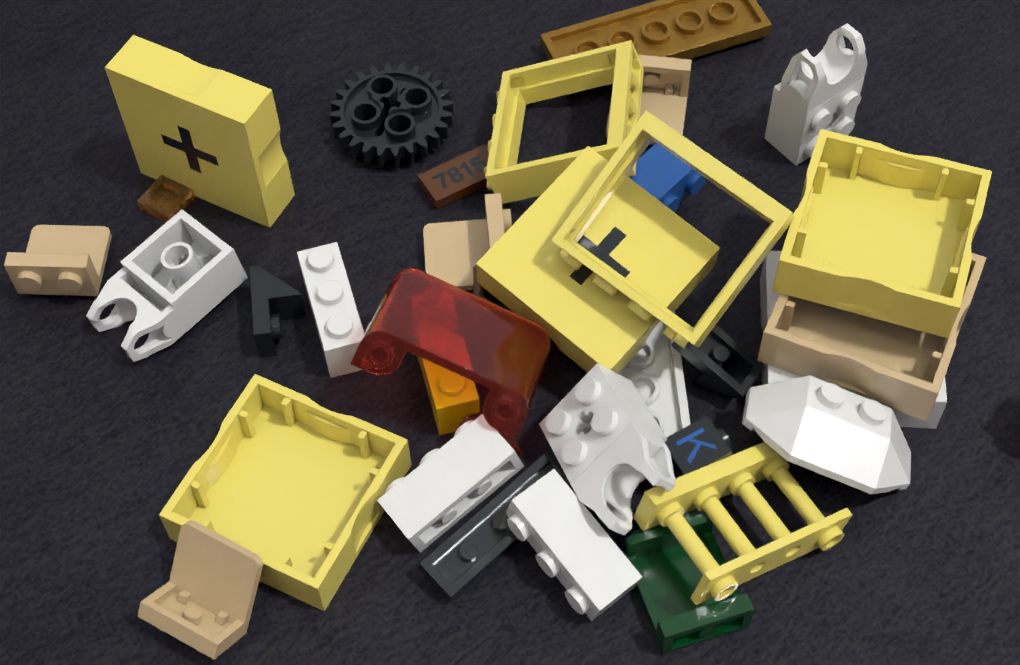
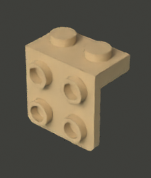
[606,54,692,145]
[423,193,512,293]
[4,225,112,296]
[137,520,263,660]

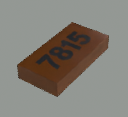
[417,144,489,209]

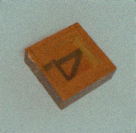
[138,175,195,222]

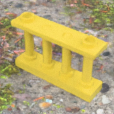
[633,442,852,605]

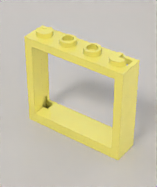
[483,40,644,204]
[551,110,794,348]

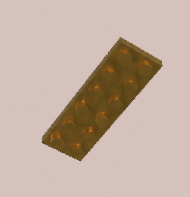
[541,0,772,95]

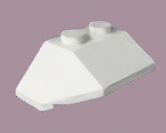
[742,375,911,494]

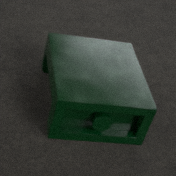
[623,513,754,655]

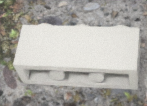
[297,242,371,378]
[377,414,524,553]
[506,469,642,621]

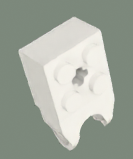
[765,23,868,166]
[86,209,248,362]
[539,363,676,536]

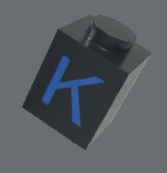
[665,416,732,478]

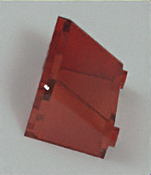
[351,268,550,439]

